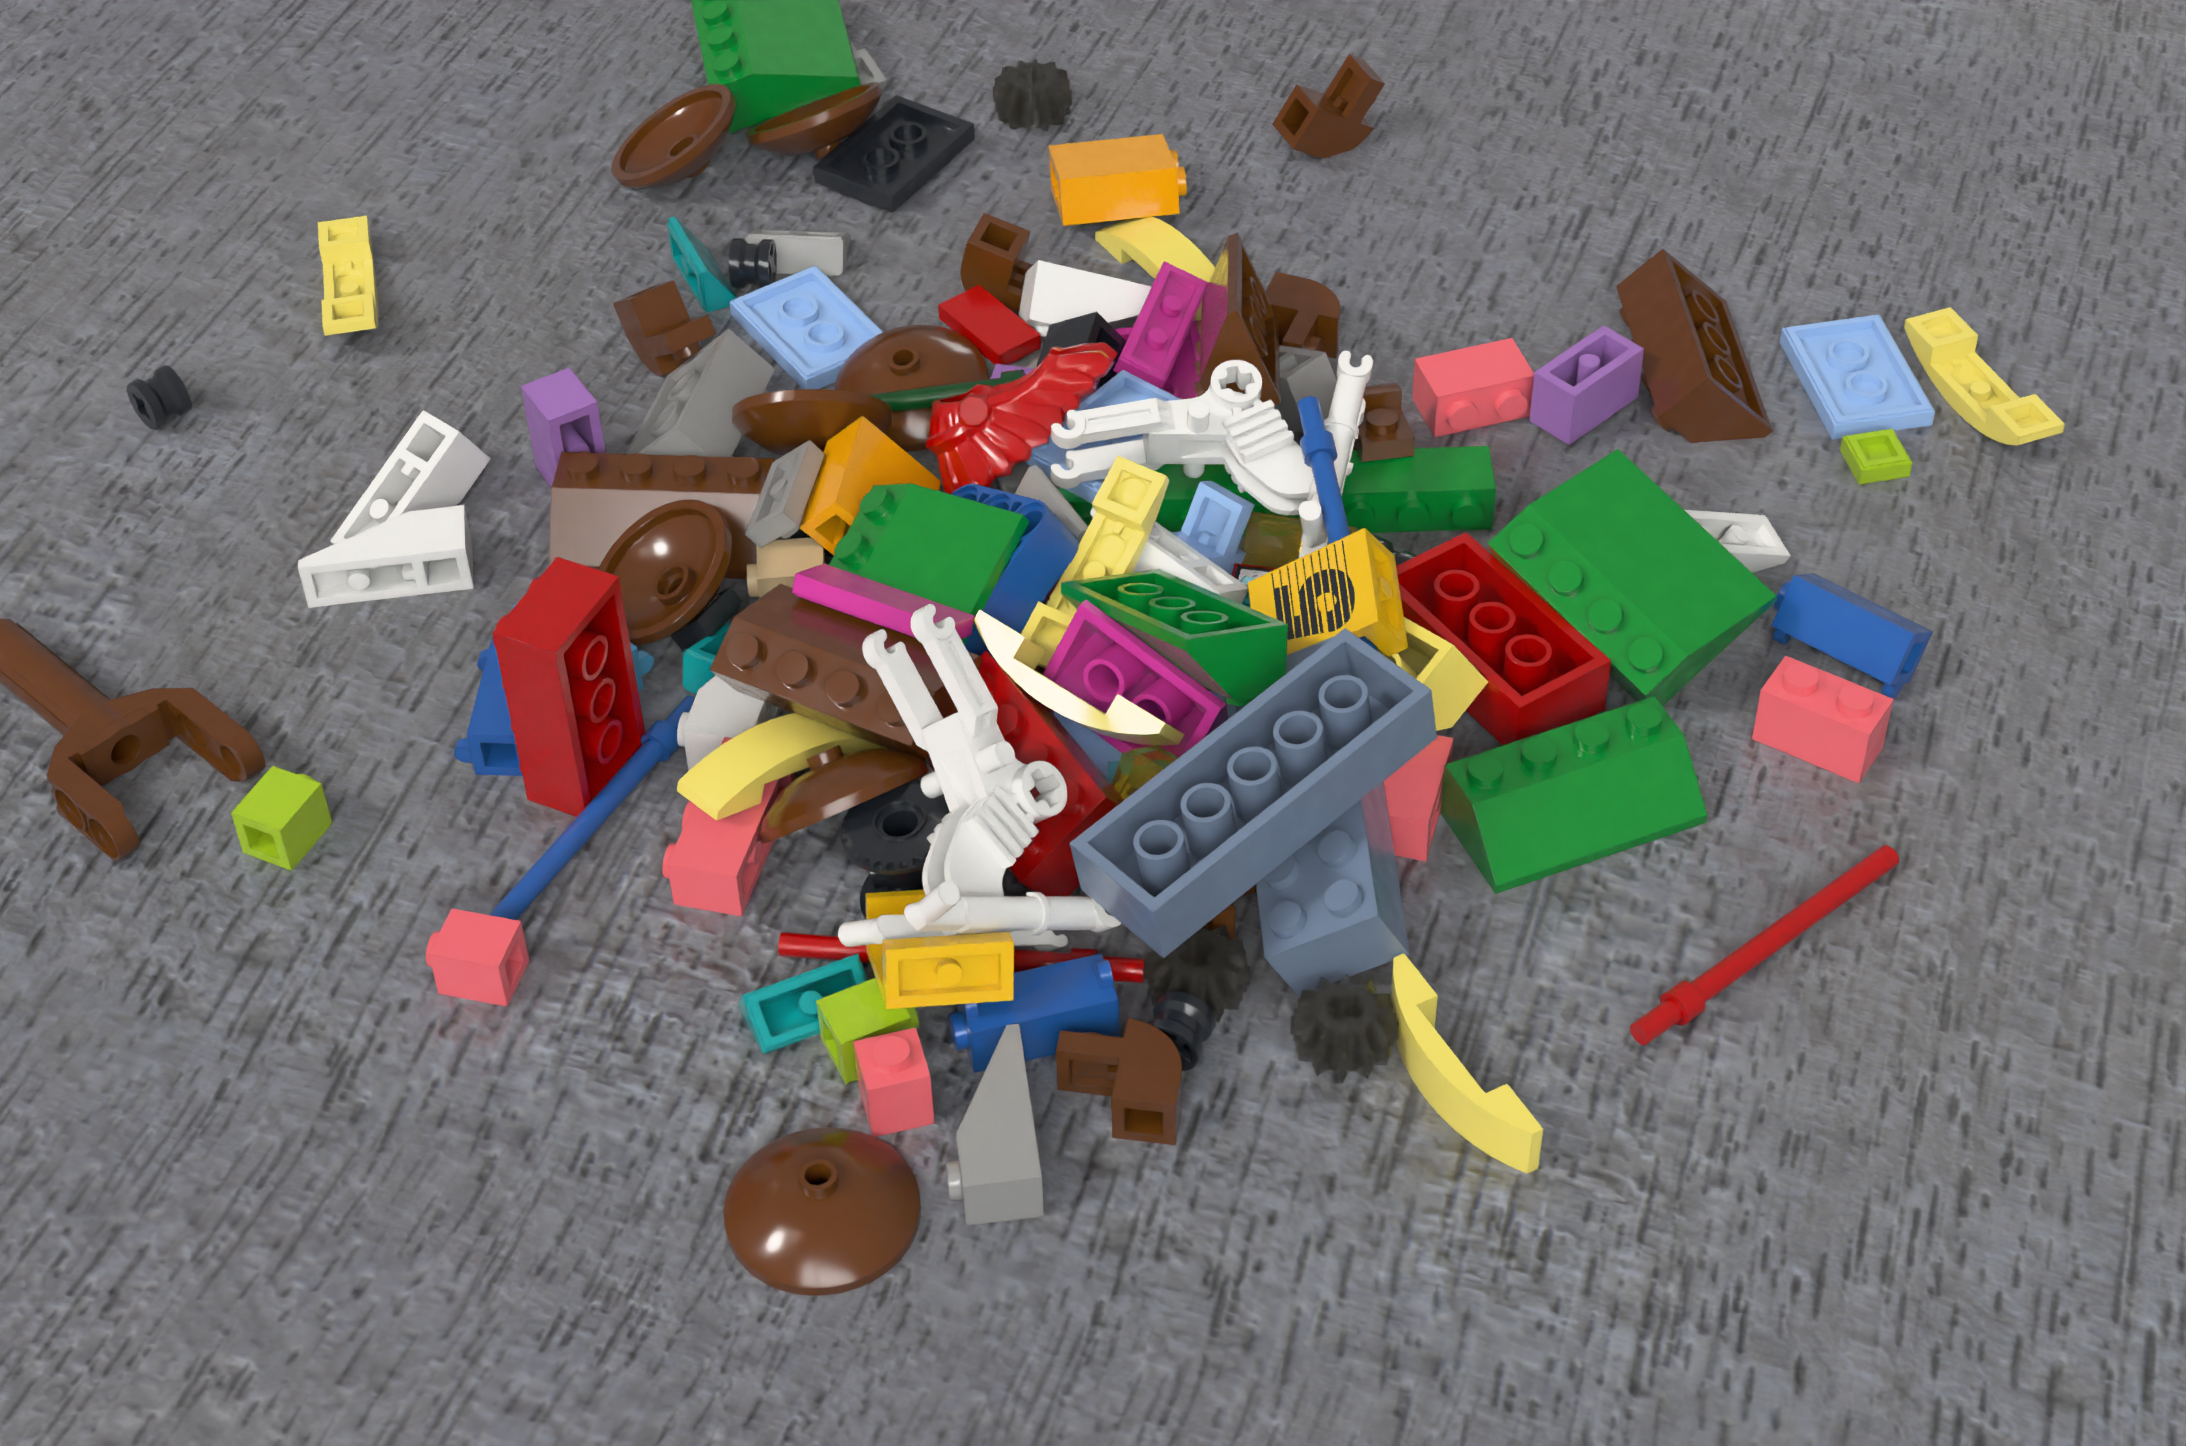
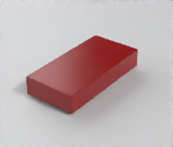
[938,285,1041,365]

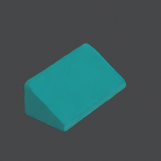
[667,216,738,313]
[738,954,868,1055]

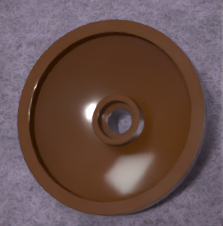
[745,82,882,159]
[611,84,736,189]
[835,325,989,452]
[732,389,893,456]
[598,499,732,645]
[759,745,929,843]
[724,1127,921,1296]

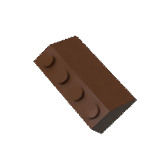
[1194,232,1281,405]
[1616,249,1773,443]
[549,452,775,579]
[710,583,983,766]

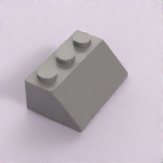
[626,329,775,457]

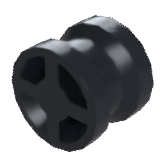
[729,238,777,288]
[127,365,192,430]
[1148,991,1216,1071]

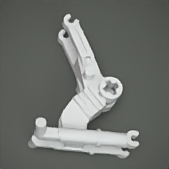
[1050,351,1373,559]
[838,604,1121,952]

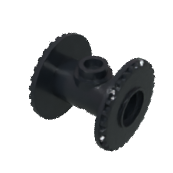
[841,780,950,920]

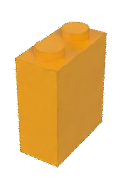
[1048,134,1187,226]
[799,416,941,555]

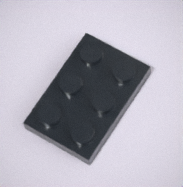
[813,95,975,213]

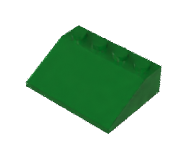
[691,0,861,134]
[1487,449,1778,706]
[829,483,1029,644]

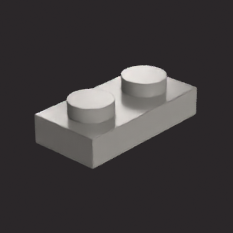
[745,440,825,548]

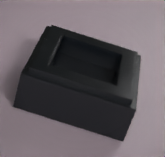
[671,587,743,650]

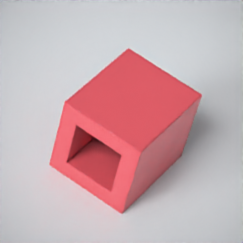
[426,908,530,1007]
[853,1027,935,1137]

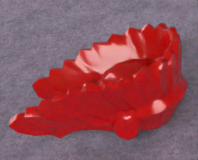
[926,342,1118,494]

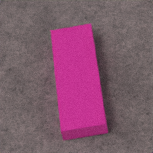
[1113,261,1209,389]
[792,564,975,639]

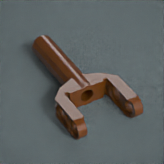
[0,619,266,861]

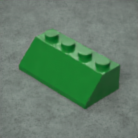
[1061,569,1288,706]
[1441,696,1707,894]

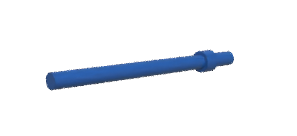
[1297,396,1378,651]
[489,695,695,920]

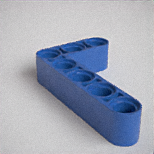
[951,484,1079,656]

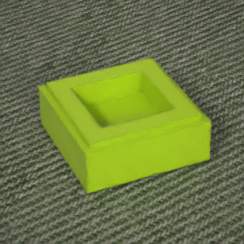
[1840,429,1913,485]

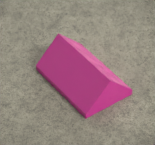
[1042,600,1228,761]

